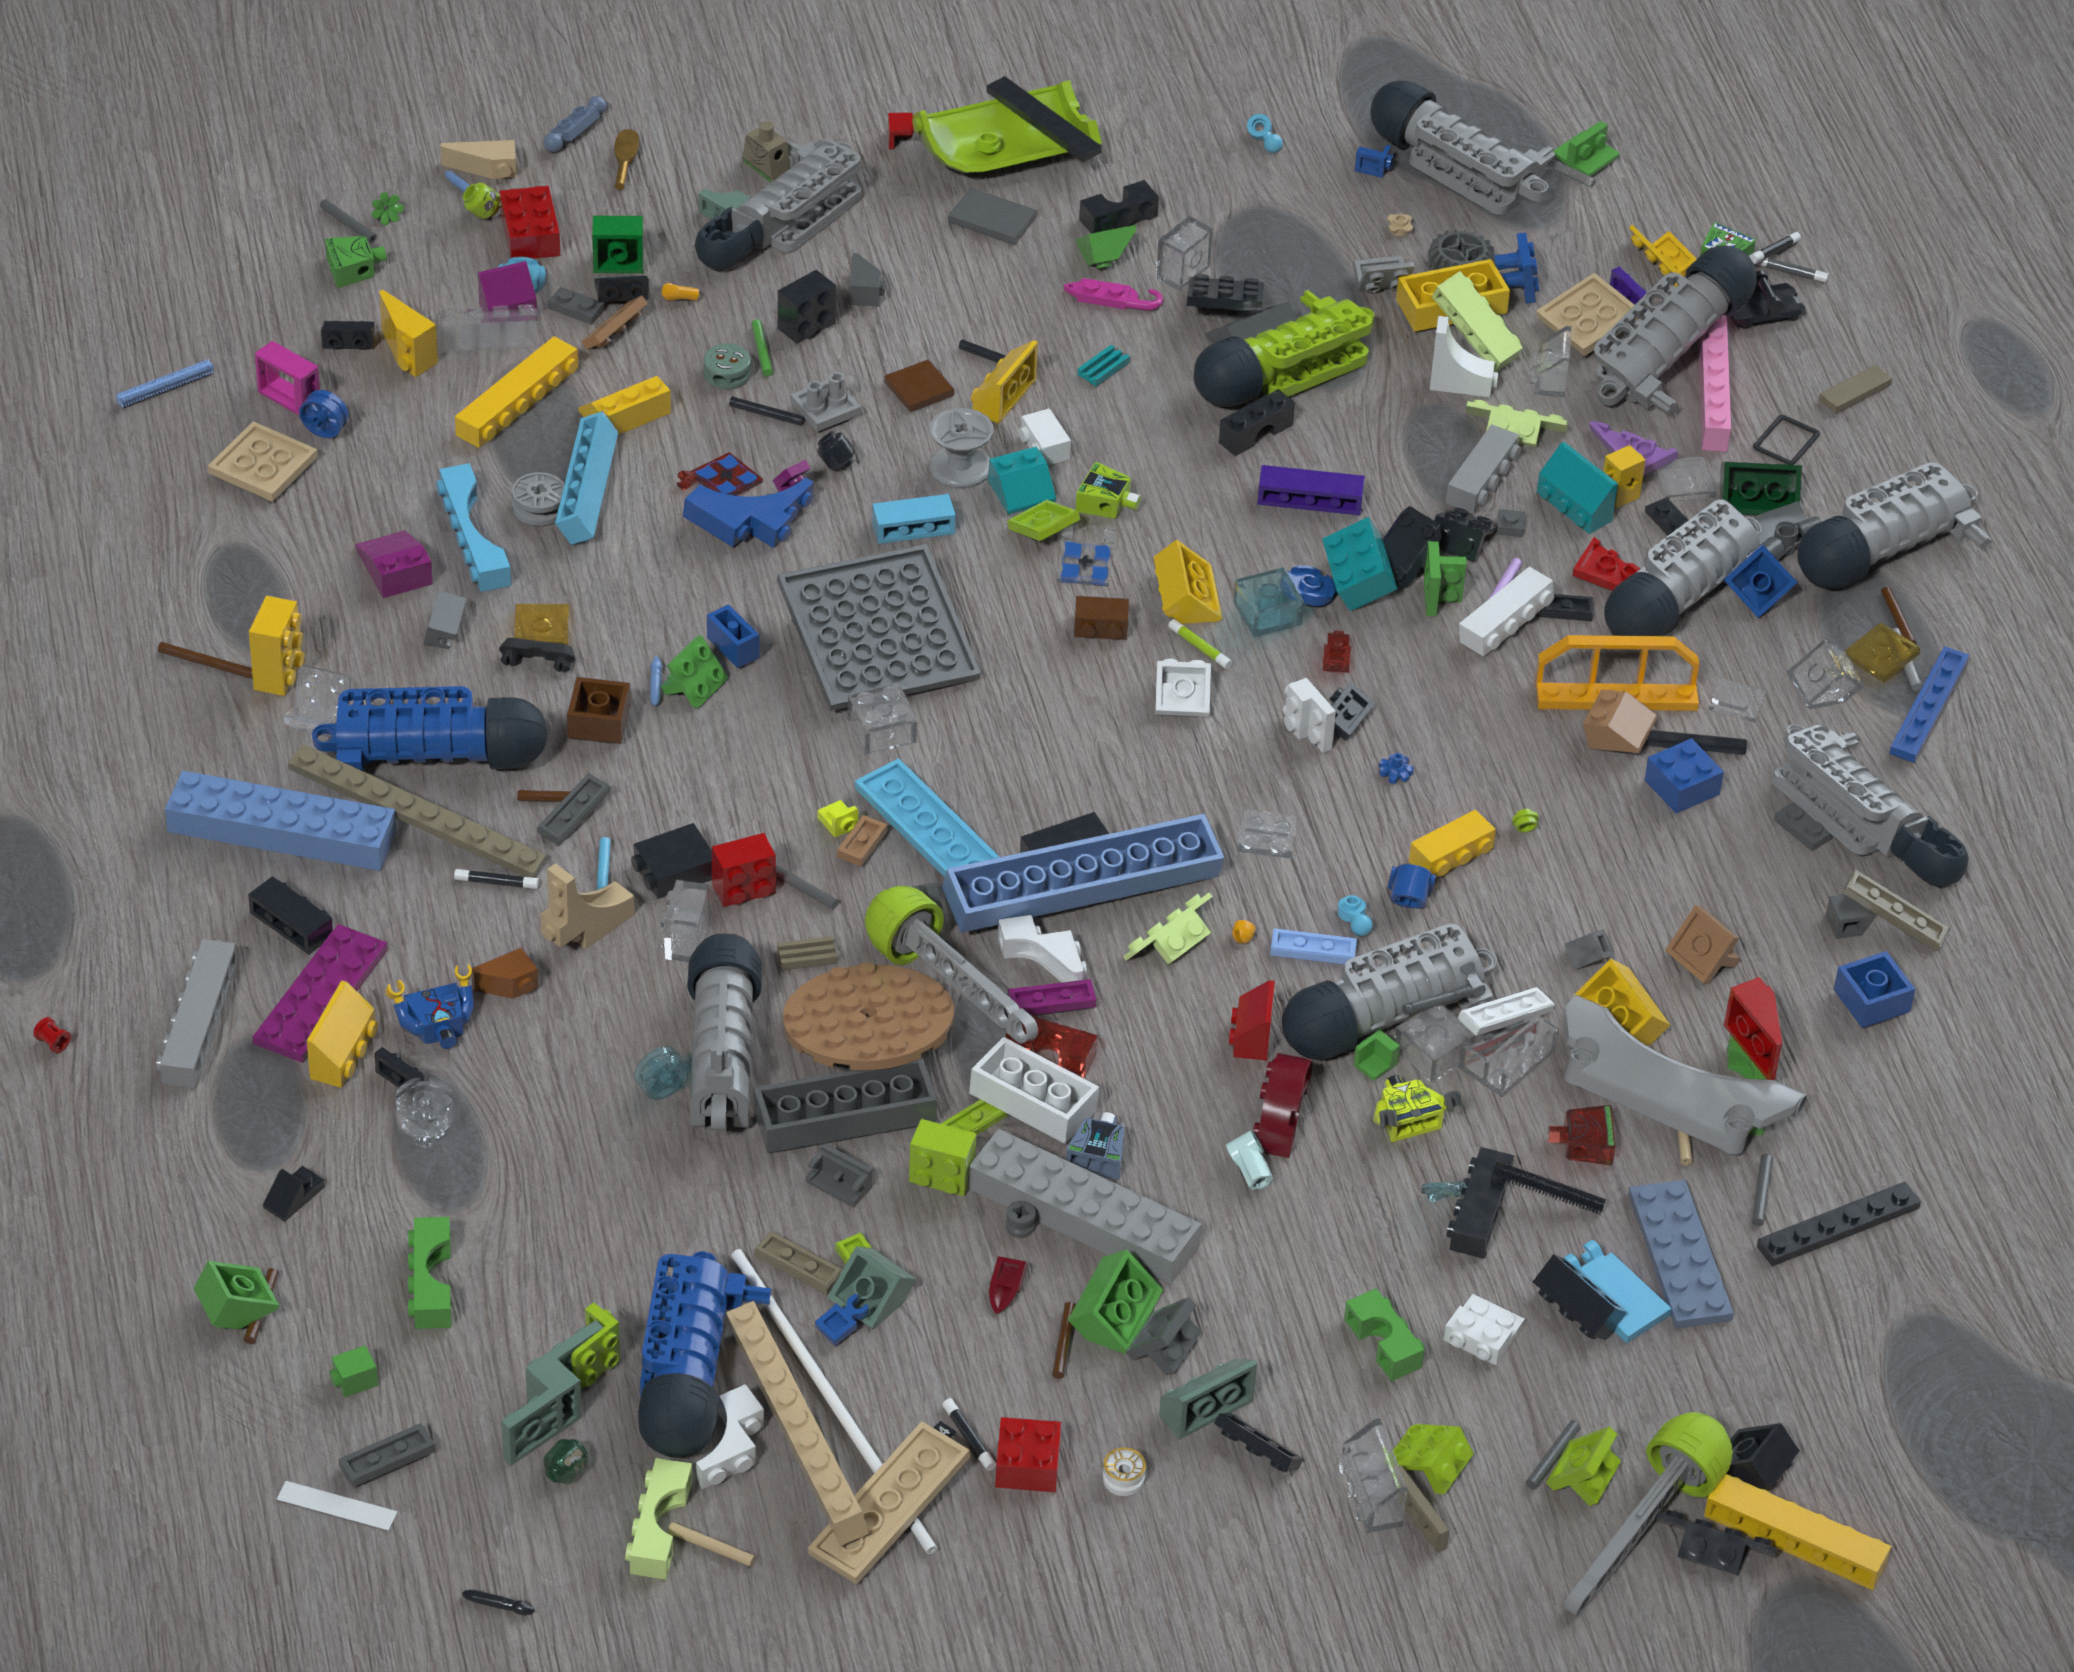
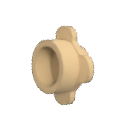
[1387,214,1413,236]

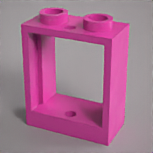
[255,341,320,415]

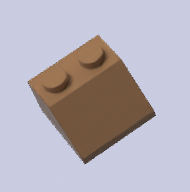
[1583,690,1657,753]

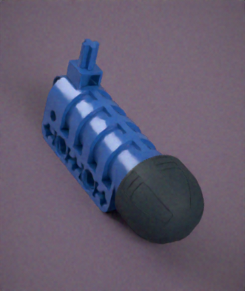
[312,686,548,772]
[638,1251,771,1458]

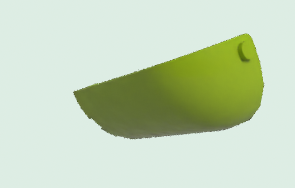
[912,80,1102,173]

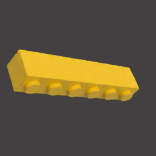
[455,336,578,448]
[1704,1474,1891,1590]

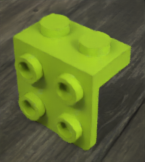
[571,1302,621,1390]
[1385,1424,1474,1494]

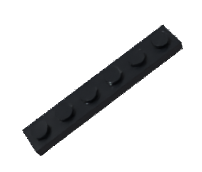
[1757,1182,1921,1267]

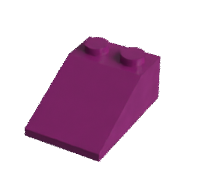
[355,530,433,598]

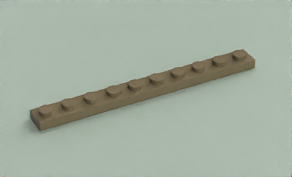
[288,744,546,878]

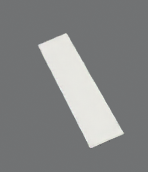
[276,1481,398,1530]

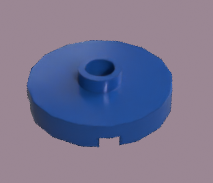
[1283,565,1336,606]

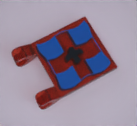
[677,452,763,496]

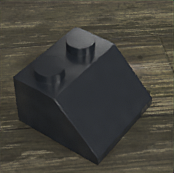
[1726,1423,1800,1491]

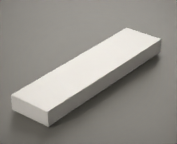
[1458,987,1555,1036]

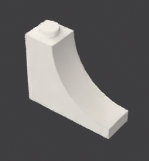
[1430,316,1498,397]

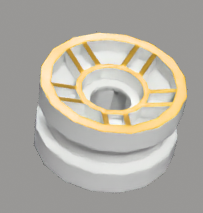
[1102,1447,1146,1496]

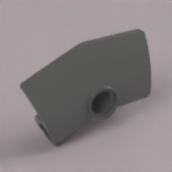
[1754,502,1822,560]

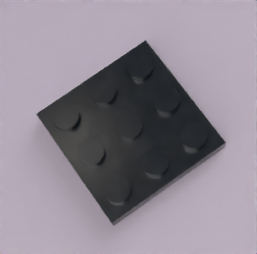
[1186,274,1264,312]

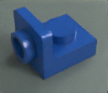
[1355,145,1394,178]

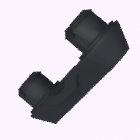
[499,638,576,673]

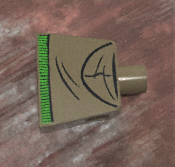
[742,121,790,183]

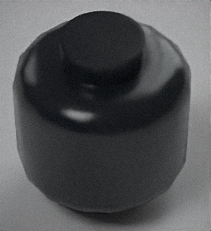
[817,431,855,470]

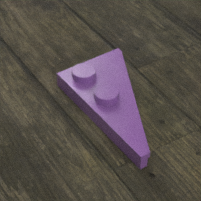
[1589,420,1678,476]

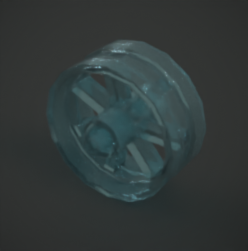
[634,1046,689,1100]

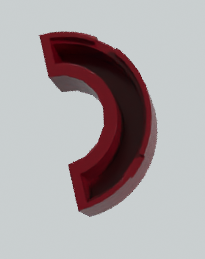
[1253,1053,1313,1158]

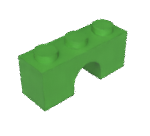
[1344,1288,1425,1381]

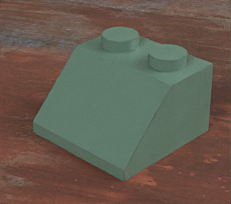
[828,1246,916,1329]

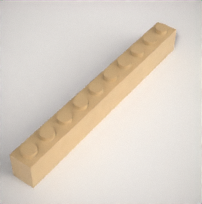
[726,1301,869,1546]

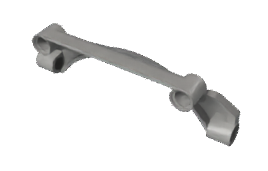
[1563,994,1807,1155]

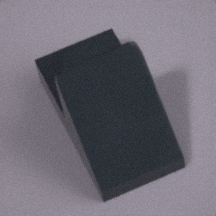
[263,1165,325,1222]

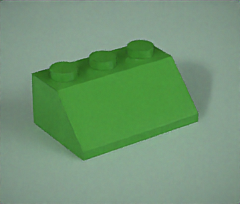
[1068,1249,1163,1354]

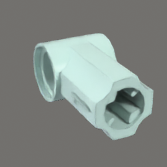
[1226,1130,1274,1191]

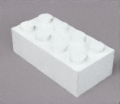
[969,1037,1099,1144]

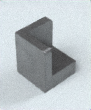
[1565,929,1613,969]

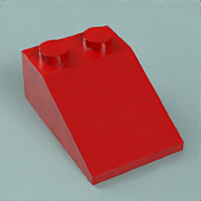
[1724,977,1782,1081]

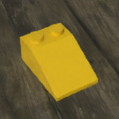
[379,289,438,377]

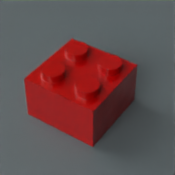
[712,833,776,908]
[995,1417,1061,1492]

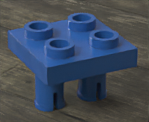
[1494,232,1539,304]

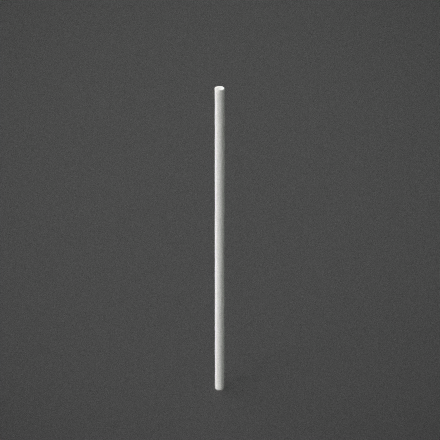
[731,1249,937,1555]

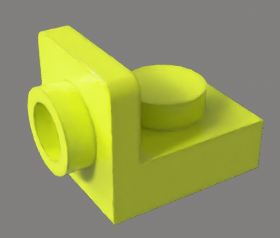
[817,800,859,838]

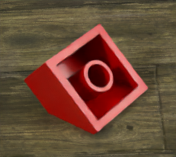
[1228,980,1275,1061]

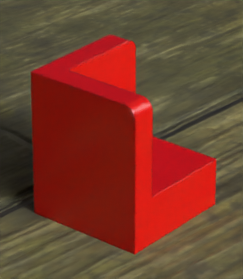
[888,112,914,149]

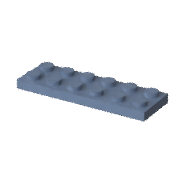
[1628,1180,1734,1329]

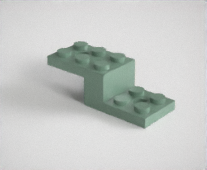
[501,1320,603,1466]

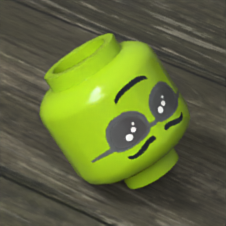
[463,182,500,219]

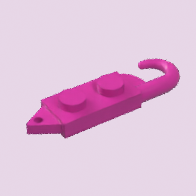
[1064,278,1163,311]

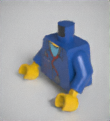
[385,964,474,1049]

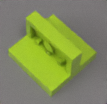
[1546,1426,1621,1506]

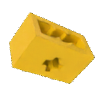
[1603,445,1646,509]

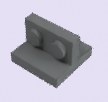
[1125,1297,1201,1375]

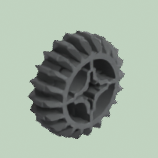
[1428,229,1495,270]

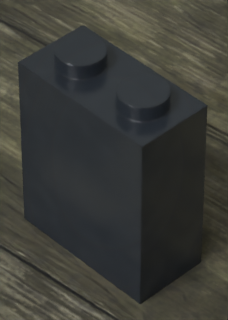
[631,823,712,899]

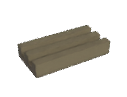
[777,936,837,970]

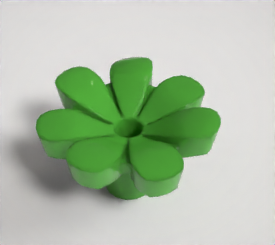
[372,192,404,225]

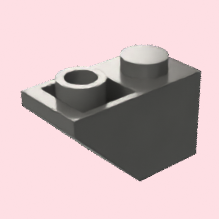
[1826,894,1877,939]

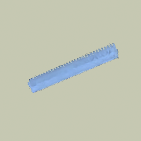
[116,359,214,408]

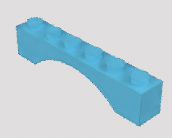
[436,463,511,592]

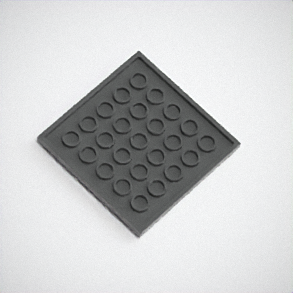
[777,544,981,711]

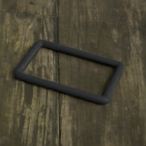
[1753,415,1820,465]

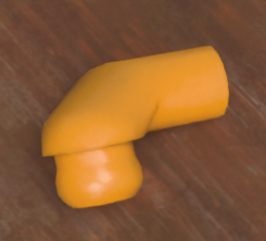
[661,283,699,301]

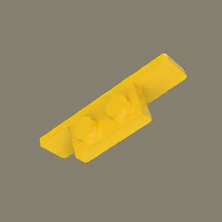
[1628,224,1697,287]

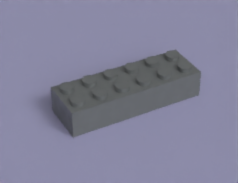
[754,1058,937,1153]

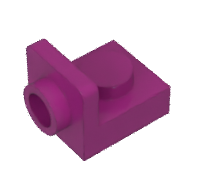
[772,460,811,492]

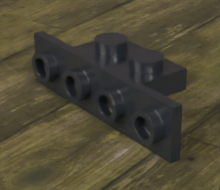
[1657,1510,1778,1576]

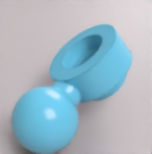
[1247,114,1283,153]
[1338,895,1373,936]

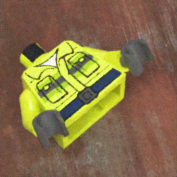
[1373,1075,1463,1142]

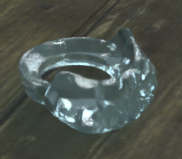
[1421,1180,1466,1202]

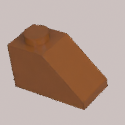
[471,948,538,999]

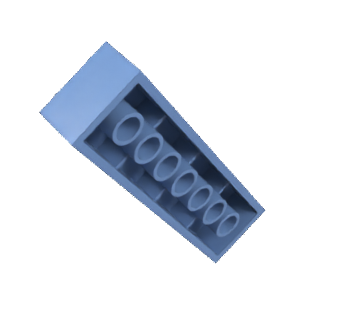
[165,771,397,871]

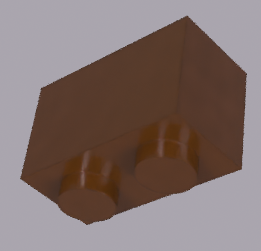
[1074,596,1129,640]

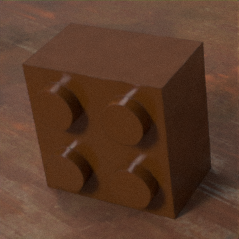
[567,677,631,744]

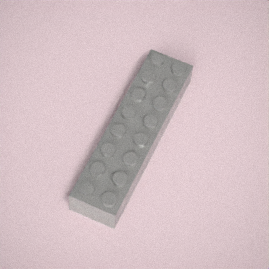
[968,1129,1202,1285]

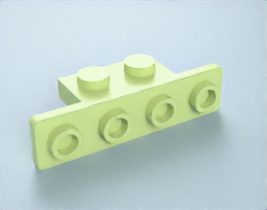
[1466,400,1568,447]
[1123,893,1212,964]

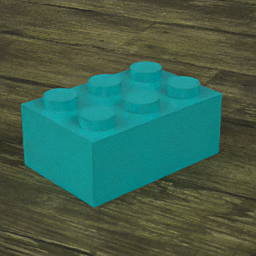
[1322,516,1397,611]

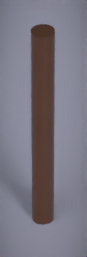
[158,642,253,679]

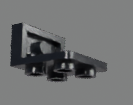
[1434,507,1497,562]

